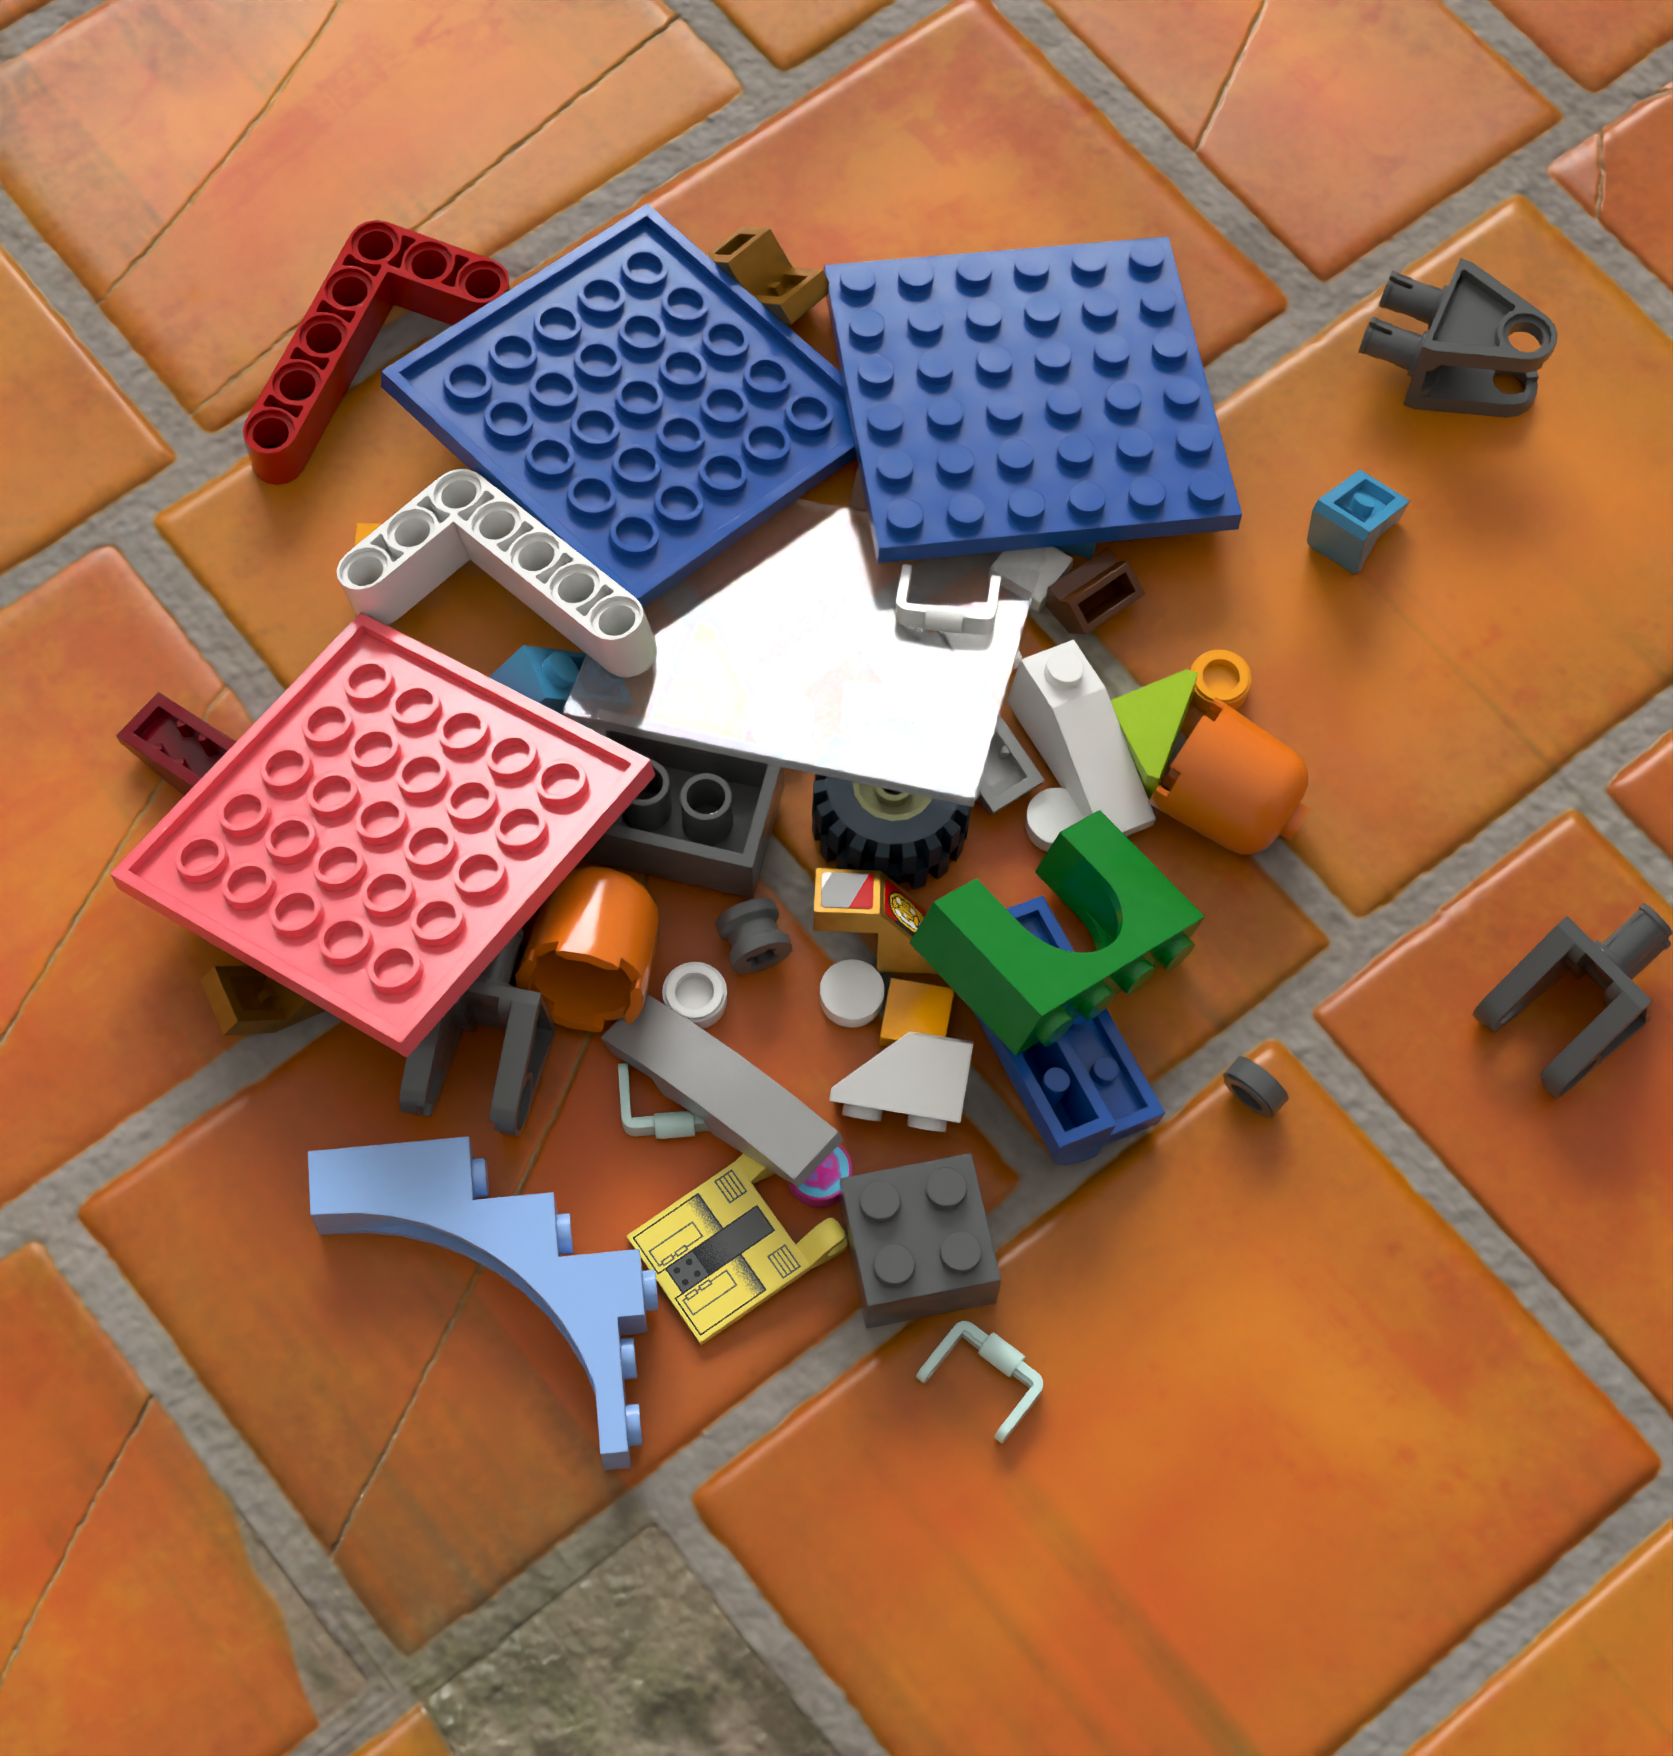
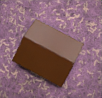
[1045,547,1145,635]

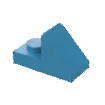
[1307,470,1410,574]

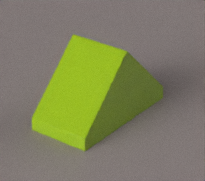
[1111,669,1198,805]

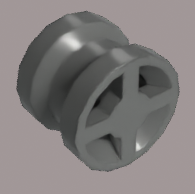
[715,898,792,974]

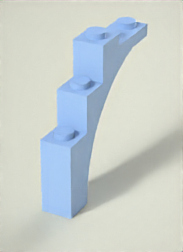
[308,1136,659,1470]

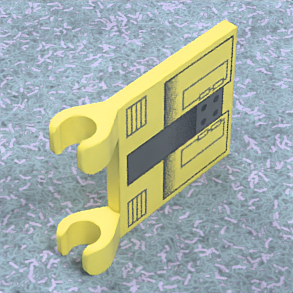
[626,1154,848,1345]

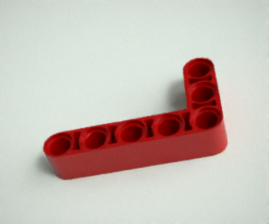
[243,220,510,485]

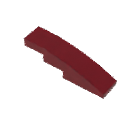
[116,692,236,796]

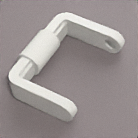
[895,564,1001,635]

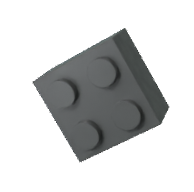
[839,1153,1001,1329]

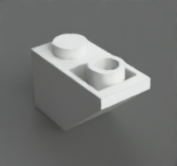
[829,1031,974,1132]

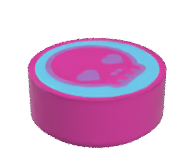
[787,1144,852,1208]

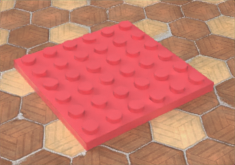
[110,613,655,1058]

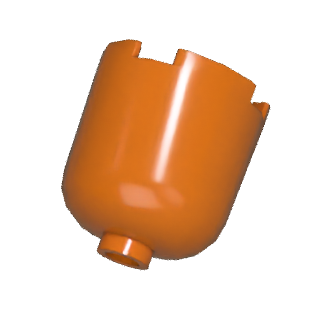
[1148,697,1311,855]
[515,866,659,1032]

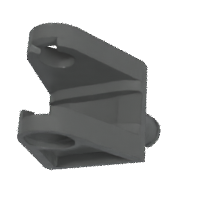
[1358,258,1558,418]
[1472,903,1673,1099]
[399,929,556,1137]

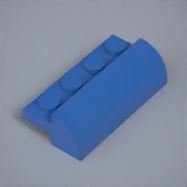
[971,895,1165,1165]

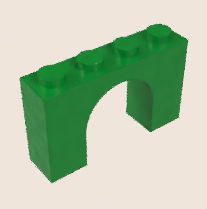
[909,810,1205,1056]

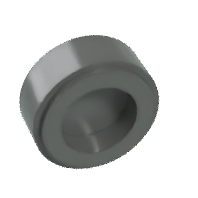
[1223,1056,1289,1118]

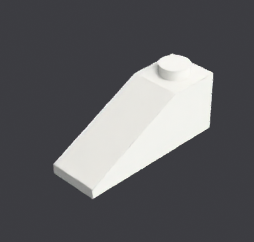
[1006,639,1156,836]

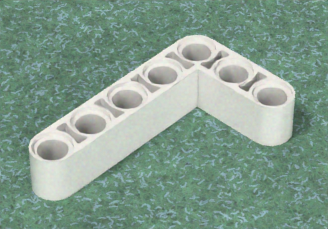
[337,469,658,677]

